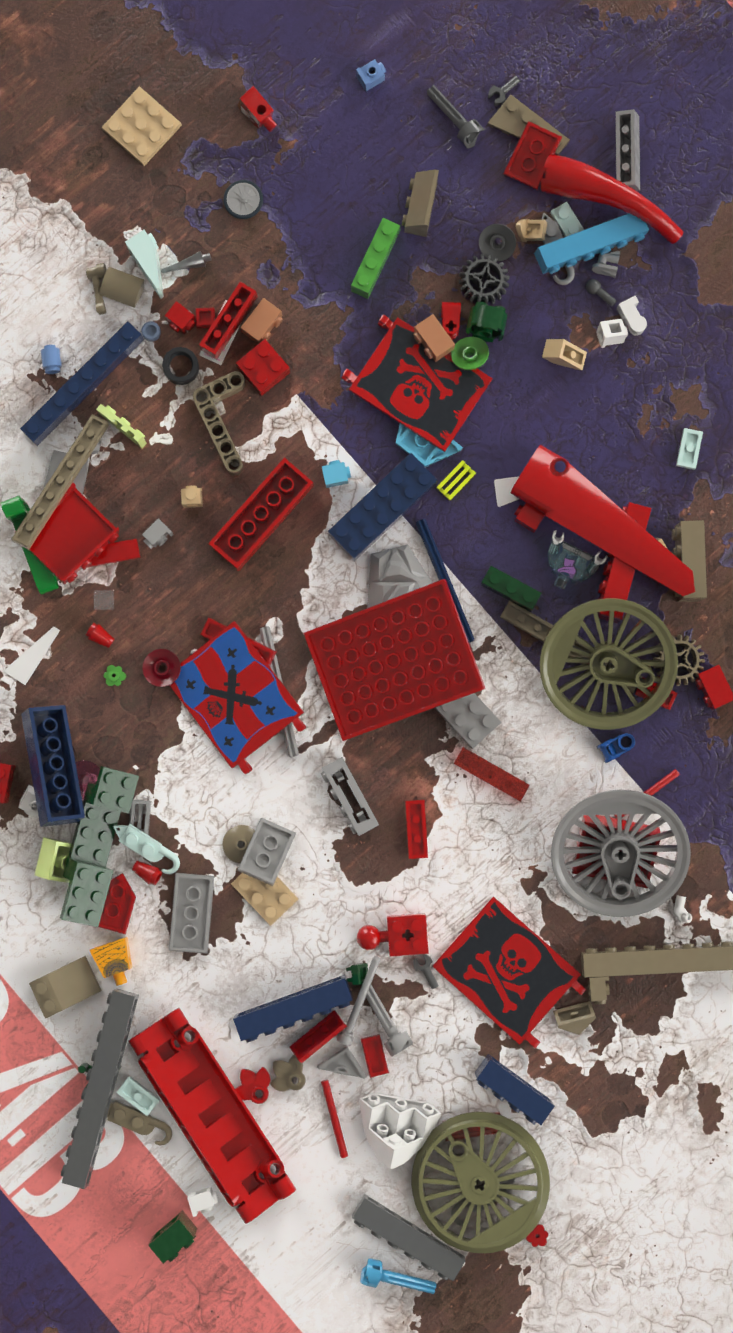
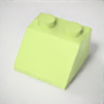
[34,837,72,883]

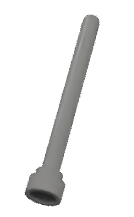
[337,956,380,1046]

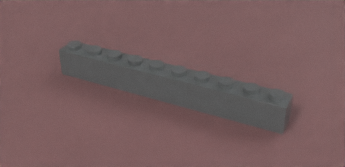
[61,989,139,1189]

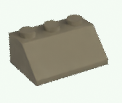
[402,170,439,237]

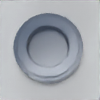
[141,321,161,342]

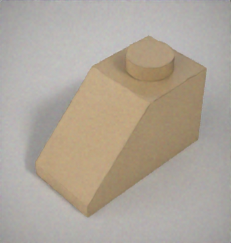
[542,339,587,370]

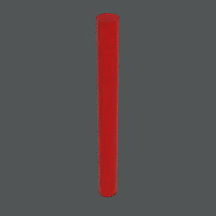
[614,769,680,819]
[321,1080,348,1158]

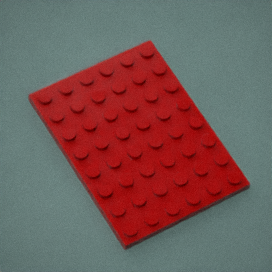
[304,579,486,741]

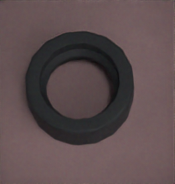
[162,347,199,385]

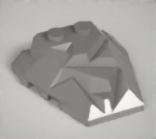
[367,544,432,608]

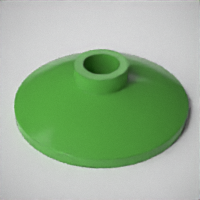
[451,337,489,370]

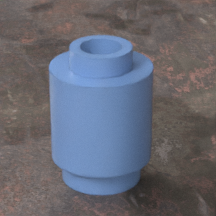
[41,345,62,374]

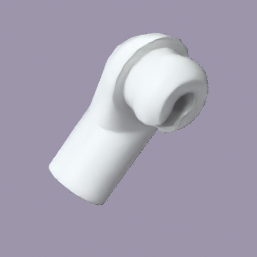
[673,895,692,923]

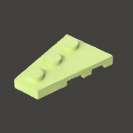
[96,404,147,449]

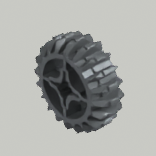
[459,254,510,305]

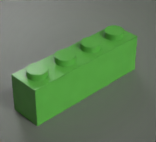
[351,218,400,299]

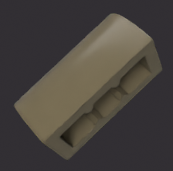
[99,267,144,308]

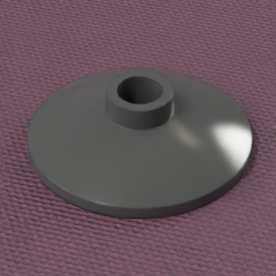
[479,223,516,261]

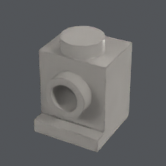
[142,518,174,549]

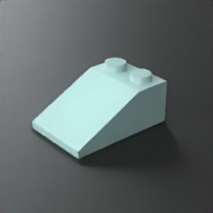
[125,230,164,299]

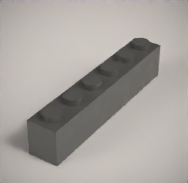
[352,1194,466,1281]

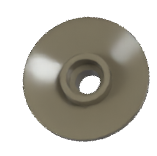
[222,825,255,863]

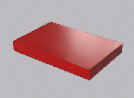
[503,121,562,190]

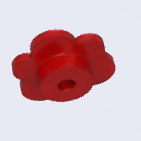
[526,1224,549,1247]

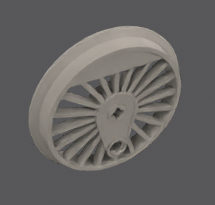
[551,789,691,917]

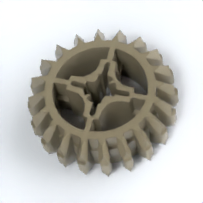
[652,634,705,686]

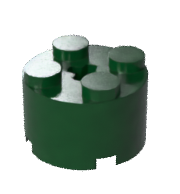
[466,302,508,342]

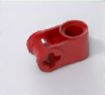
[441,302,461,340]

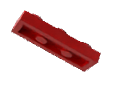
[405,800,428,859]
[289,1010,347,1063]

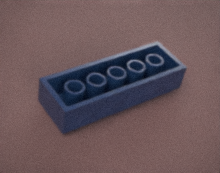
[328,453,437,562]
[21,705,85,827]
[233,975,353,1043]

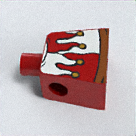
[238,86,278,132]

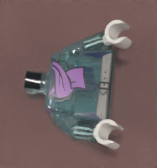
[547,530,608,590]

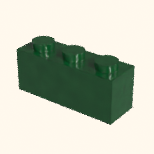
[481,566,541,612]

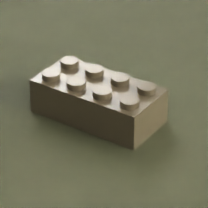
[672,520,707,602]

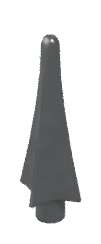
[161,251,212,273]

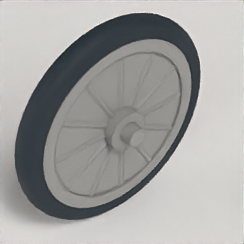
[223,180,263,219]

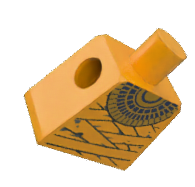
[90,937,132,986]

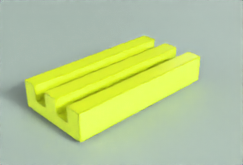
[436,460,476,501]

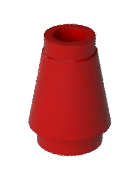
[85,622,115,648]
[132,861,162,885]

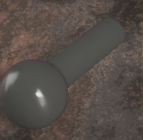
[586,279,617,307]

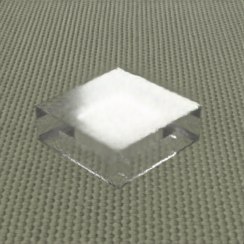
[94,590,114,610]

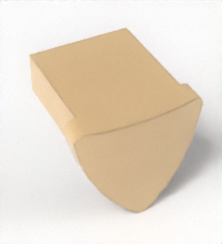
[516,219,547,242]

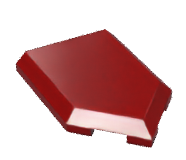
[99,873,136,934]

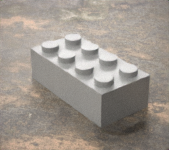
[434,693,502,749]

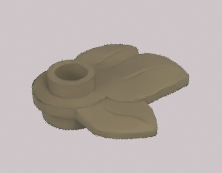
[270,1055,306,1092]

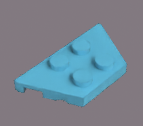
[395,424,463,467]

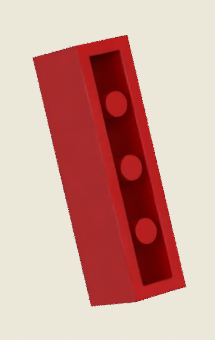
[199,281,258,360]

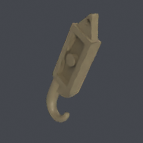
[107,1101,172,1146]

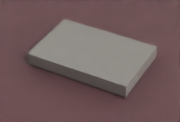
[237,818,296,886]

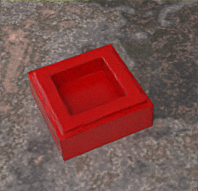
[195,307,215,329]

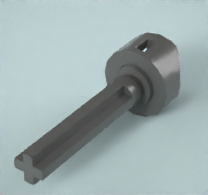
[427,85,485,149]

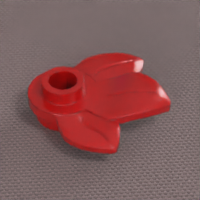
[235,1067,271,1104]

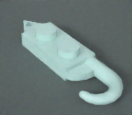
[113,824,180,874]

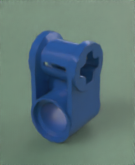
[596,733,635,763]

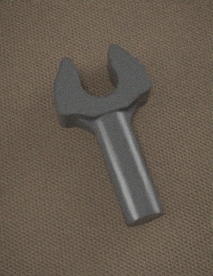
[488,76,520,106]
[413,954,439,989]

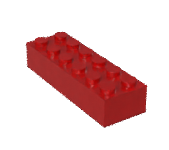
[208,457,314,571]
[597,502,652,623]

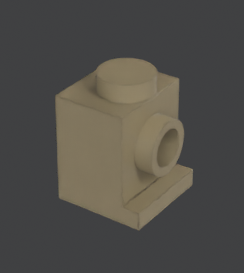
[587,976,610,1004]

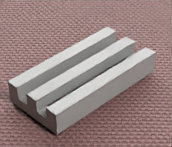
[129,799,152,835]

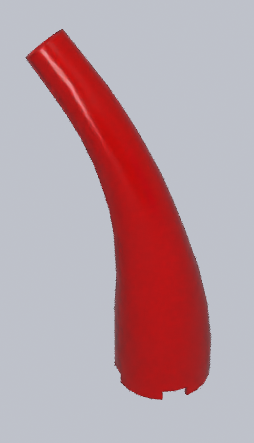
[541,154,683,244]

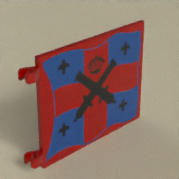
[169,621,306,774]

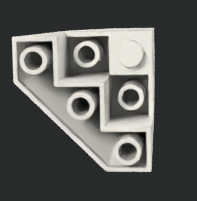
[359,1093,441,1170]

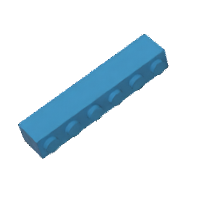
[534,213,649,274]

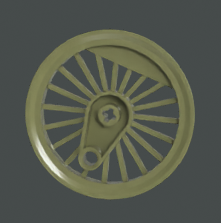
[540,598,678,730]
[411,1112,550,1253]

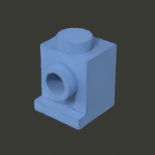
[356,59,386,92]

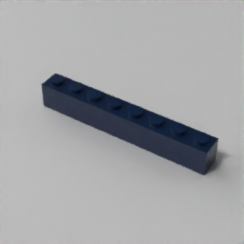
[20,321,144,446]

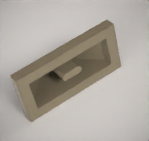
[553,1001,596,1035]

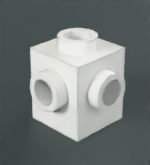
[19,785,39,818]

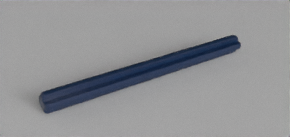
[416,519,475,643]

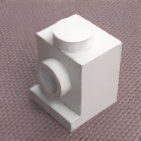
[596,319,628,348]
[187,1187,219,1217]

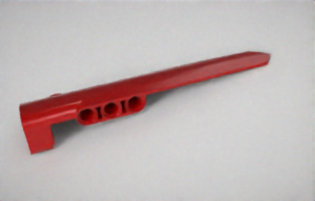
[510,445,695,596]

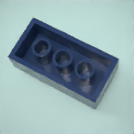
[475,1054,555,1125]

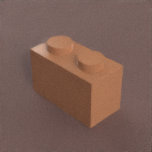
[241,298,283,344]
[413,314,455,362]

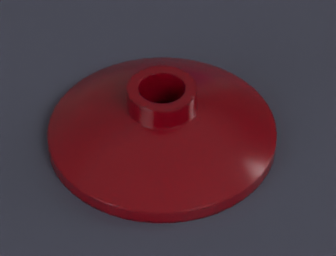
[143,649,181,687]

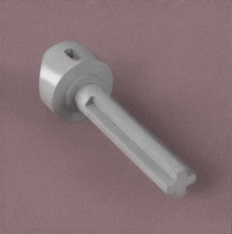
[366,985,413,1056]

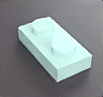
[550,202,584,237]
[676,428,703,470]
[116,1076,160,1116]

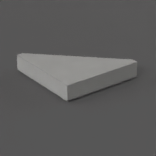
[317,1046,367,1079]

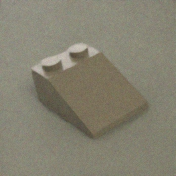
[29,956,102,1019]

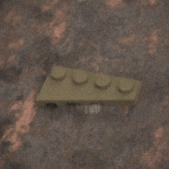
[487,95,570,155]

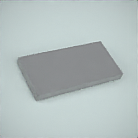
[169,873,215,954]

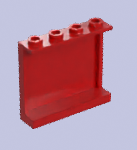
[14,483,119,585]

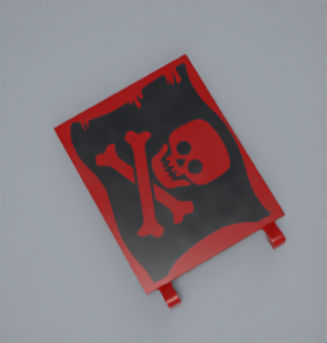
[341,315,493,452]
[433,896,586,1048]

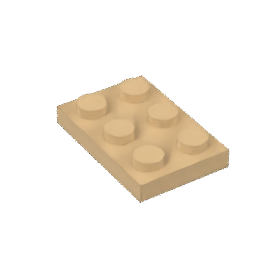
[231,873,299,926]

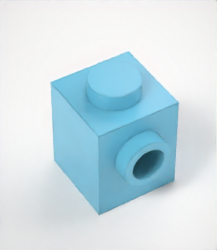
[322,460,351,488]

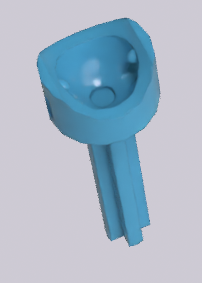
[360,1258,436,1294]

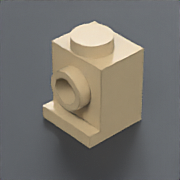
[181,486,203,508]

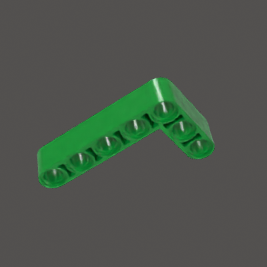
[0,495,59,595]

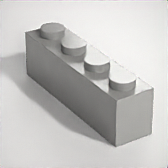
[616,109,640,191]

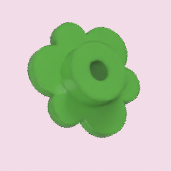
[104,665,126,686]

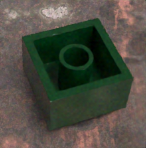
[148,1210,197,1264]

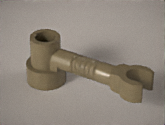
[86,263,107,315]

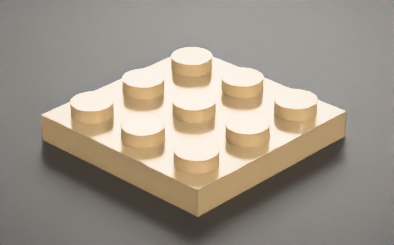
[102,86,182,166]

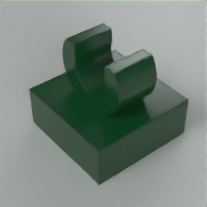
[346,963,368,985]

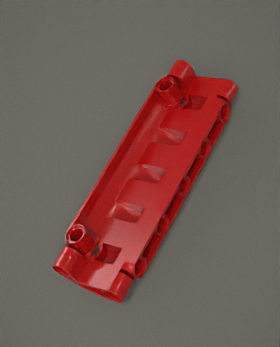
[128,1008,296,1224]

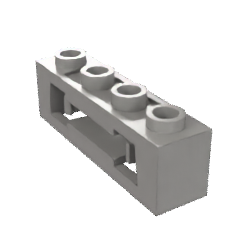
[321,757,379,836]

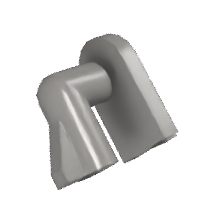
[592,251,620,278]

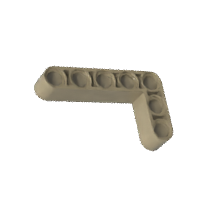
[193,371,245,476]

